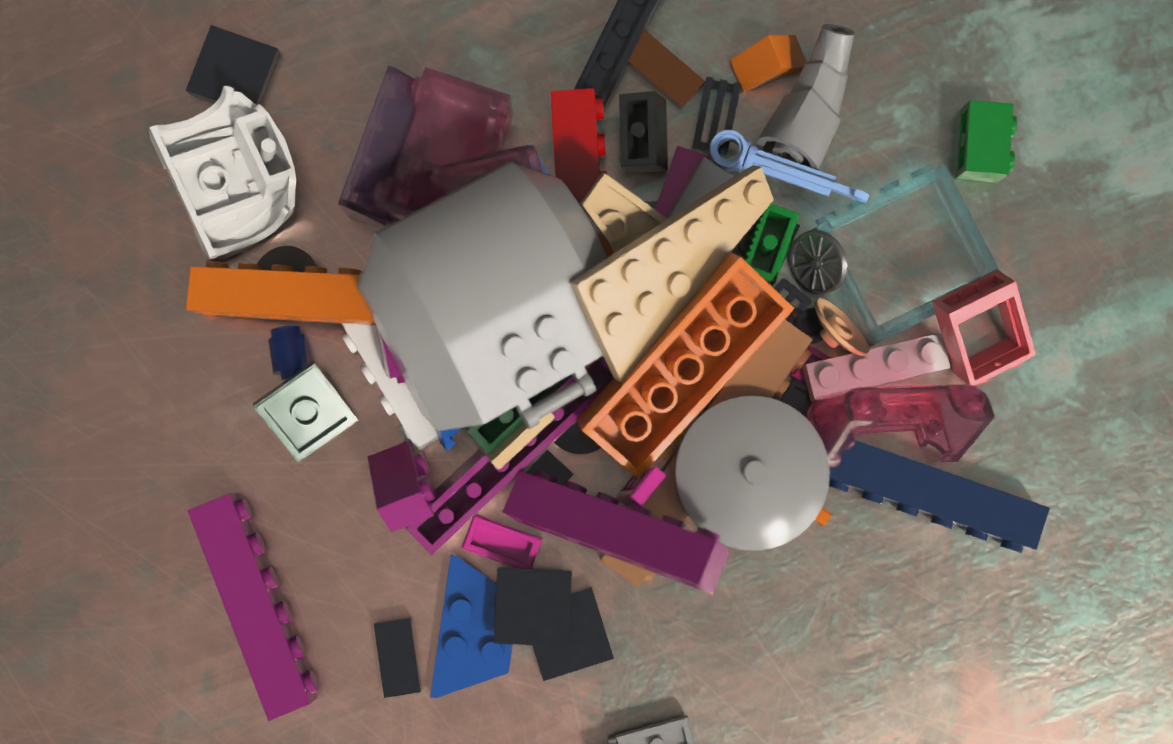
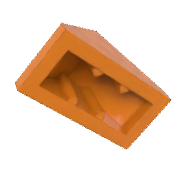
[729,35,807,94]

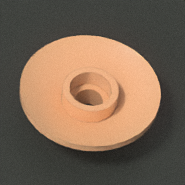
[814,298,870,356]

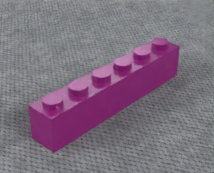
[502,470,730,595]
[187,493,319,721]

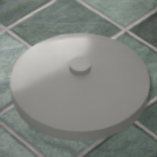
[674,396,830,551]

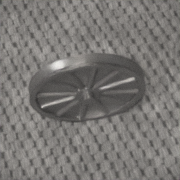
[790,230,847,295]

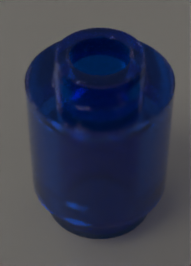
[268,325,309,381]

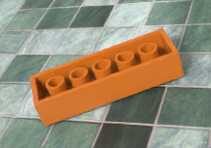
[576,252,795,479]

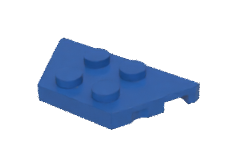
[430,554,513,698]

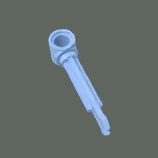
[710,130,869,203]

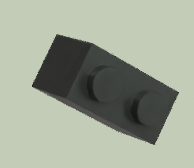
[619,91,668,173]

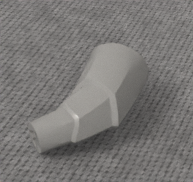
[756,24,855,170]

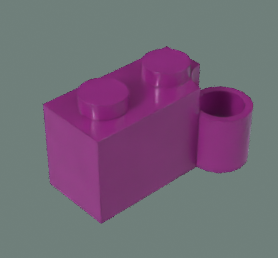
[367,440,436,533]

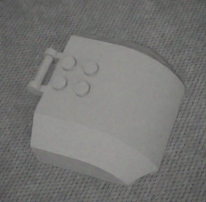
[356,161,607,431]

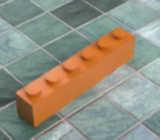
[186,261,377,326]

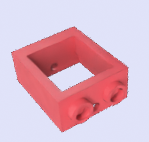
[932,269,1036,387]

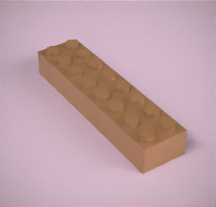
[599,320,813,588]

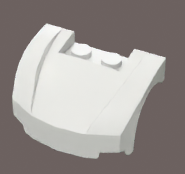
[149,86,296,262]

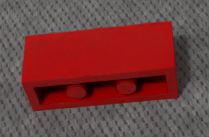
[550,88,607,202]

